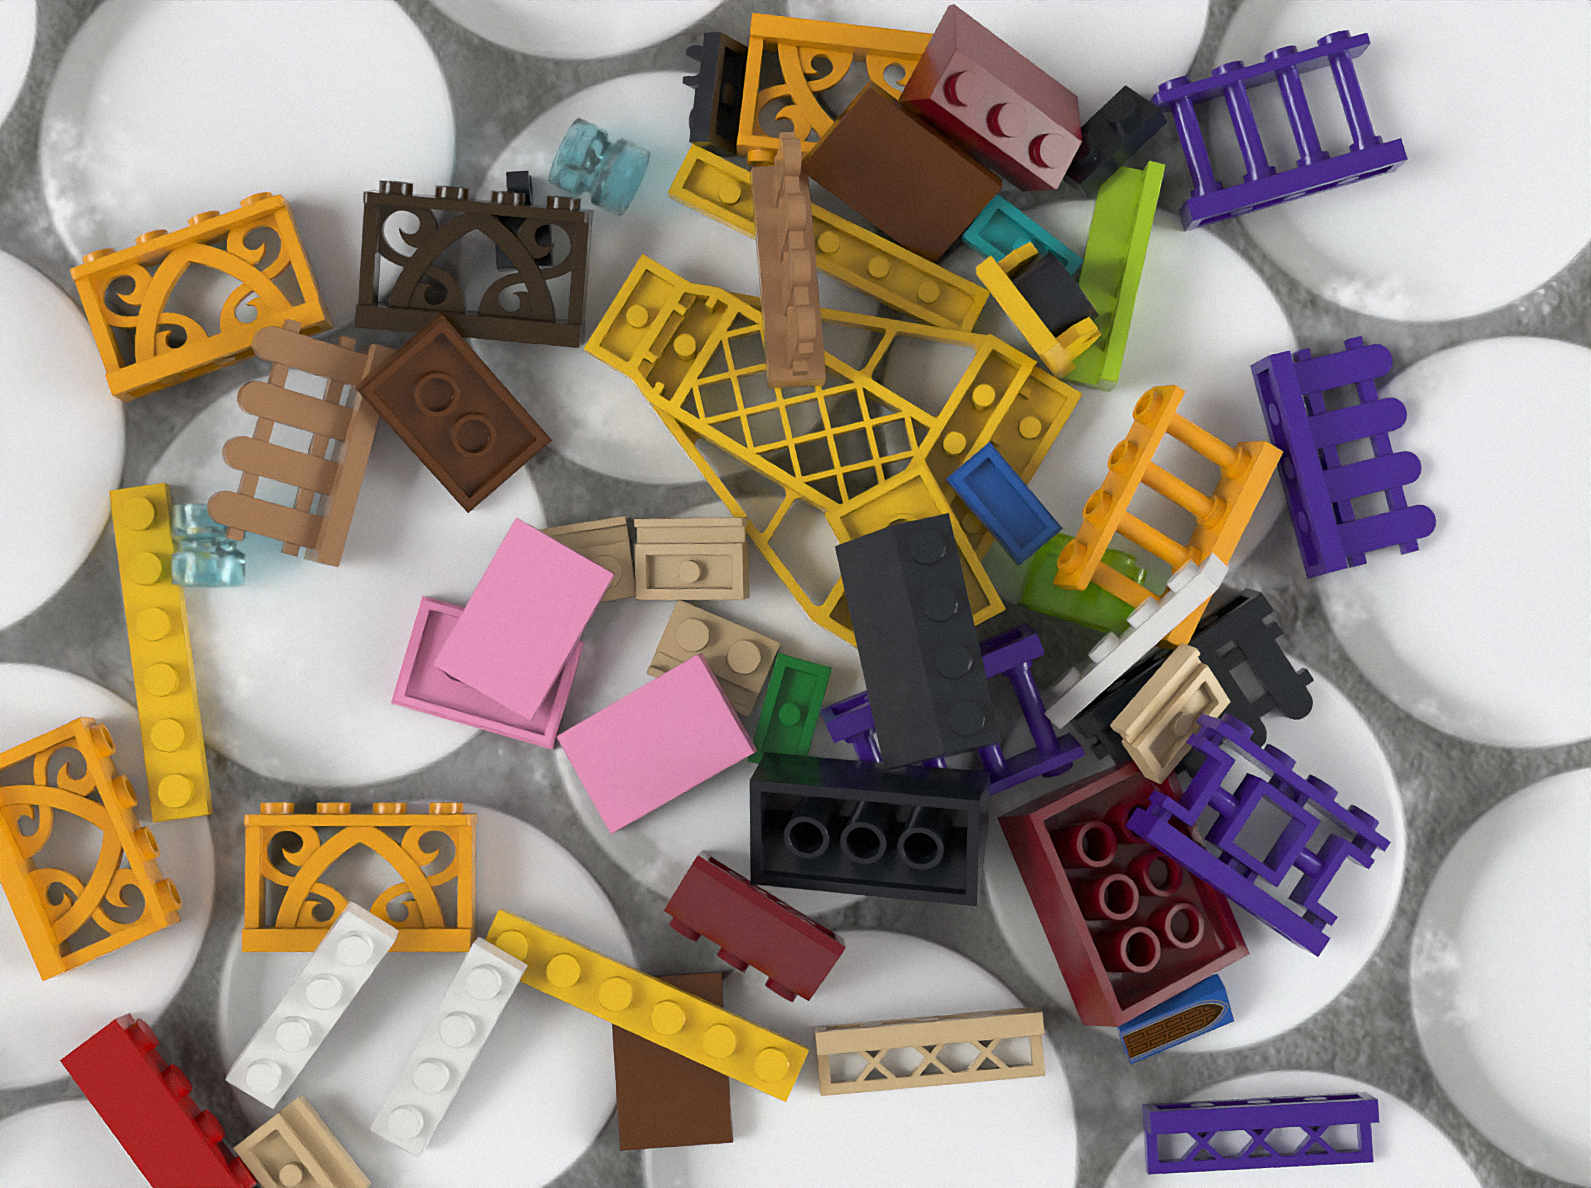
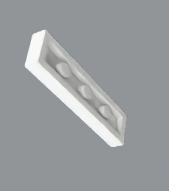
[1044,552,1229,729]
[225,900,399,1109]
[370,937,528,1158]

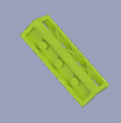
[1057,161,1166,392]

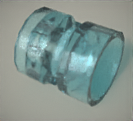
[548,117,651,217]
[171,504,246,588]

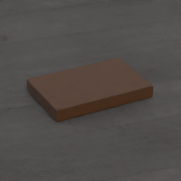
[801,79,1002,263]
[355,313,552,513]
[612,971,734,1151]

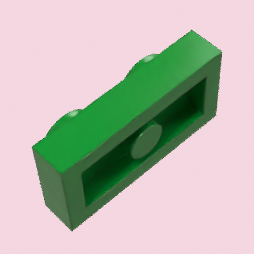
[747,653,832,764]

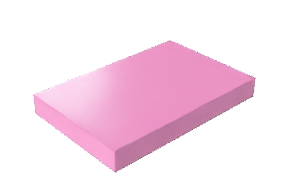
[433,518,616,721]
[391,596,585,750]
[556,653,758,834]

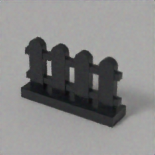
[1070,588,1314,779]

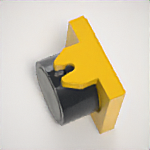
[975,242,1101,379]

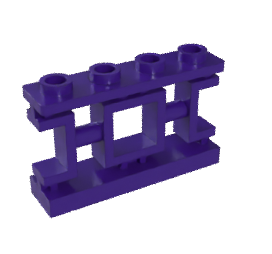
[1125,713,1391,957]

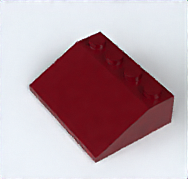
[997,759,1250,1027]

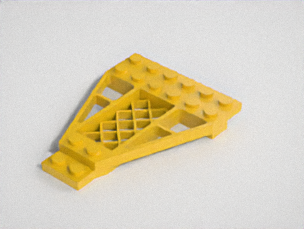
[584,253,1083,650]

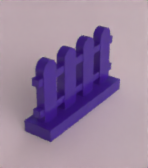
[1250,336,1436,579]

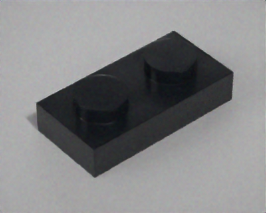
[1062,85,1167,198]

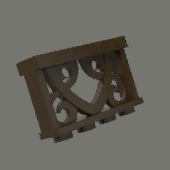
[355,180,594,348]

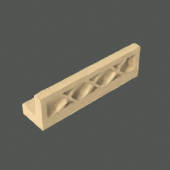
[815,1006,1045,1096]

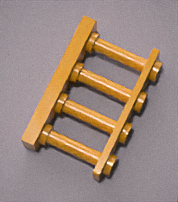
[1053,385,1283,650]

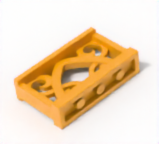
[737,13,961,167]
[69,192,334,403]
[0,717,182,981]
[242,802,477,952]

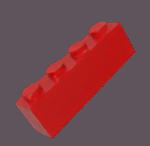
[60,1013,259,1188]

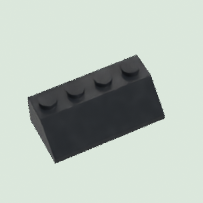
[835,513,1001,771]
[749,752,990,906]

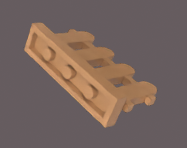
[750,132,826,388]
[207,319,396,567]

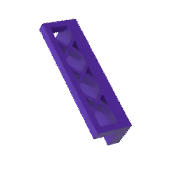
[1142,1092,1380,1175]

